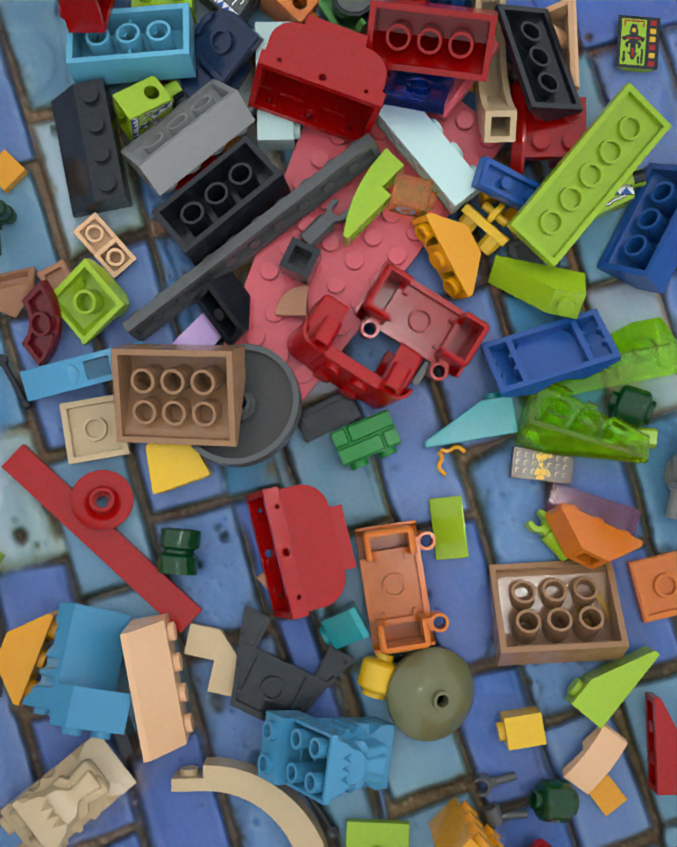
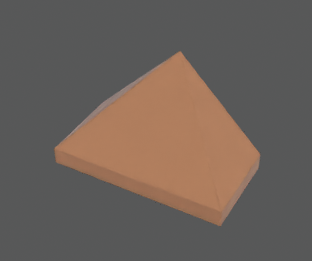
[0,266,37,318]

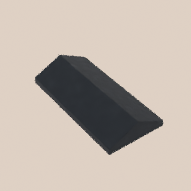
[494,4,584,122]

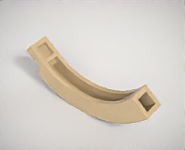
[472,0,517,143]
[171,757,329,847]

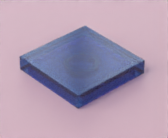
[383,70,455,115]

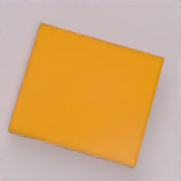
[589,774,627,816]

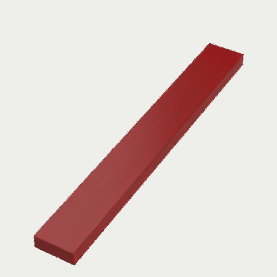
[1,444,203,633]

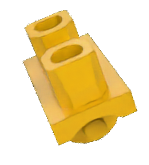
[458,201,510,256]

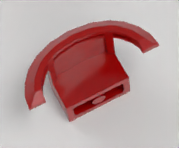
[509,79,586,175]

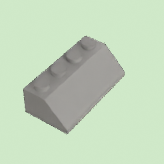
[120,79,255,196]

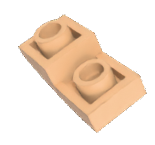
[72,212,137,278]
[562,724,628,794]

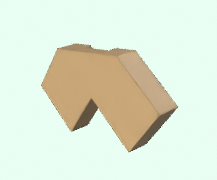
[184,622,237,696]

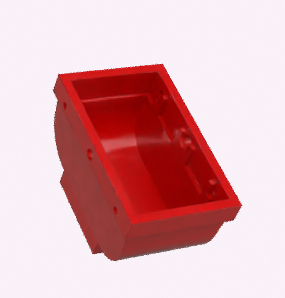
[248,14,387,142]
[245,484,357,620]

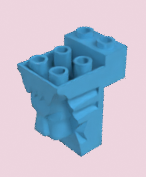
[22,603,131,740]
[257,710,395,805]

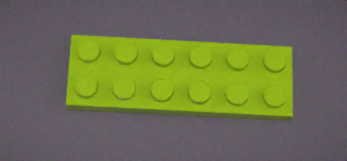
[506,82,672,267]

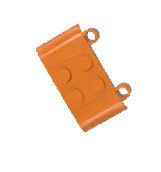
[354,520,449,654]

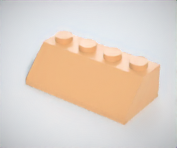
[120,613,194,763]

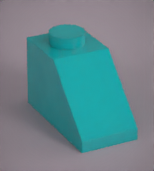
[318,600,370,650]

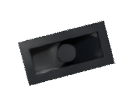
[193,272,250,345]

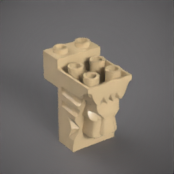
[0,737,137,847]

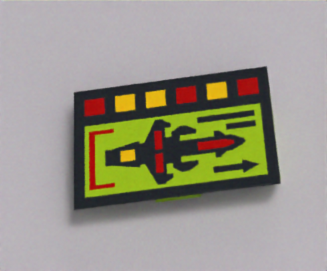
[616,15,661,73]

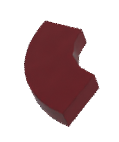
[22,280,62,366]

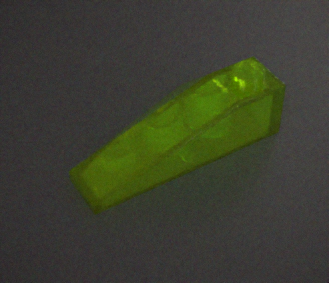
[551,317,677,399]
[515,383,650,464]

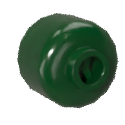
[607,385,657,429]
[529,779,579,823]

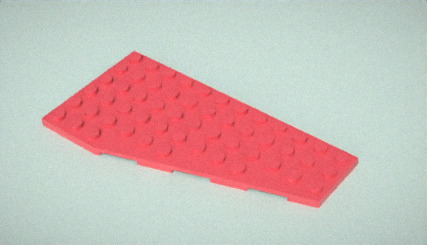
[223,33,507,402]

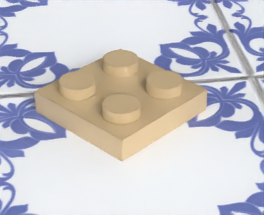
[59,394,132,465]

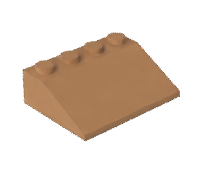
[111,344,246,447]
[488,560,630,666]

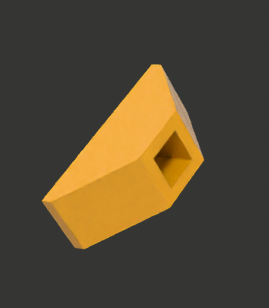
[411,212,481,300]
[0,610,58,706]

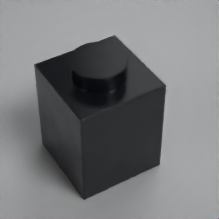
[279,237,322,286]

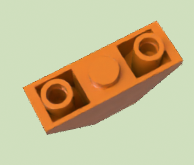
[545,502,643,570]

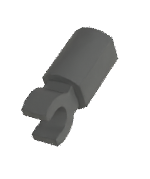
[299,198,348,247]

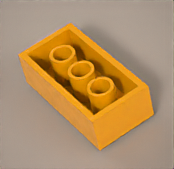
[428,796,505,847]

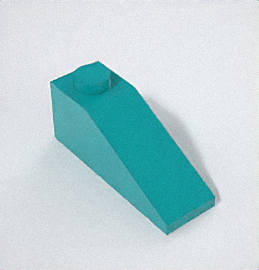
[423,392,518,449]

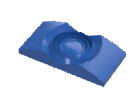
[480,308,621,397]

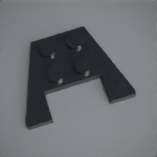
[230,605,355,721]

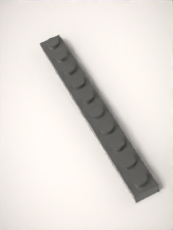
[122,133,381,342]

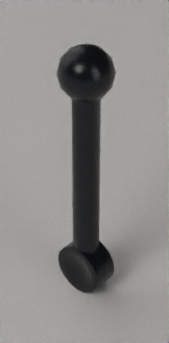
[0,354,33,410]
[299,792,339,839]

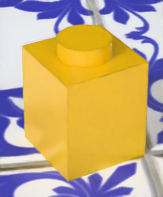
[496,706,547,751]

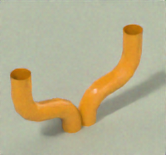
[437,444,467,476]

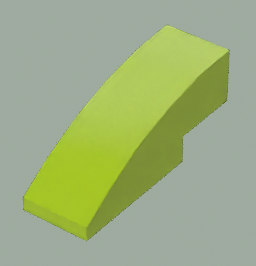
[343,148,404,246]

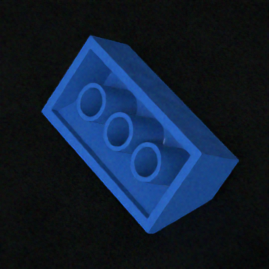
[597,163,677,294]

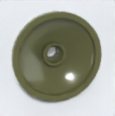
[386,646,474,742]

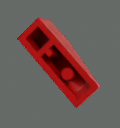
[645,692,677,795]

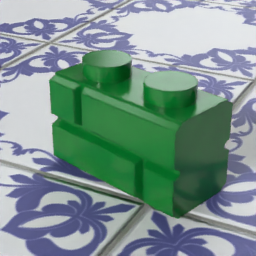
[330,409,401,471]

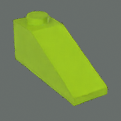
[488,255,586,319]
[565,646,660,729]

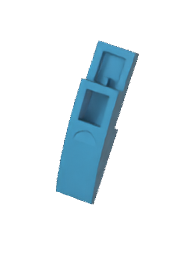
[20,341,143,402]

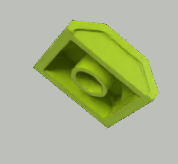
[54,258,129,345]

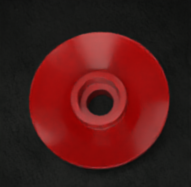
[70,470,134,531]

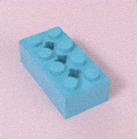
[66,3,196,85]

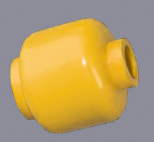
[357,653,397,700]

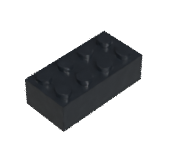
[151,135,291,266]

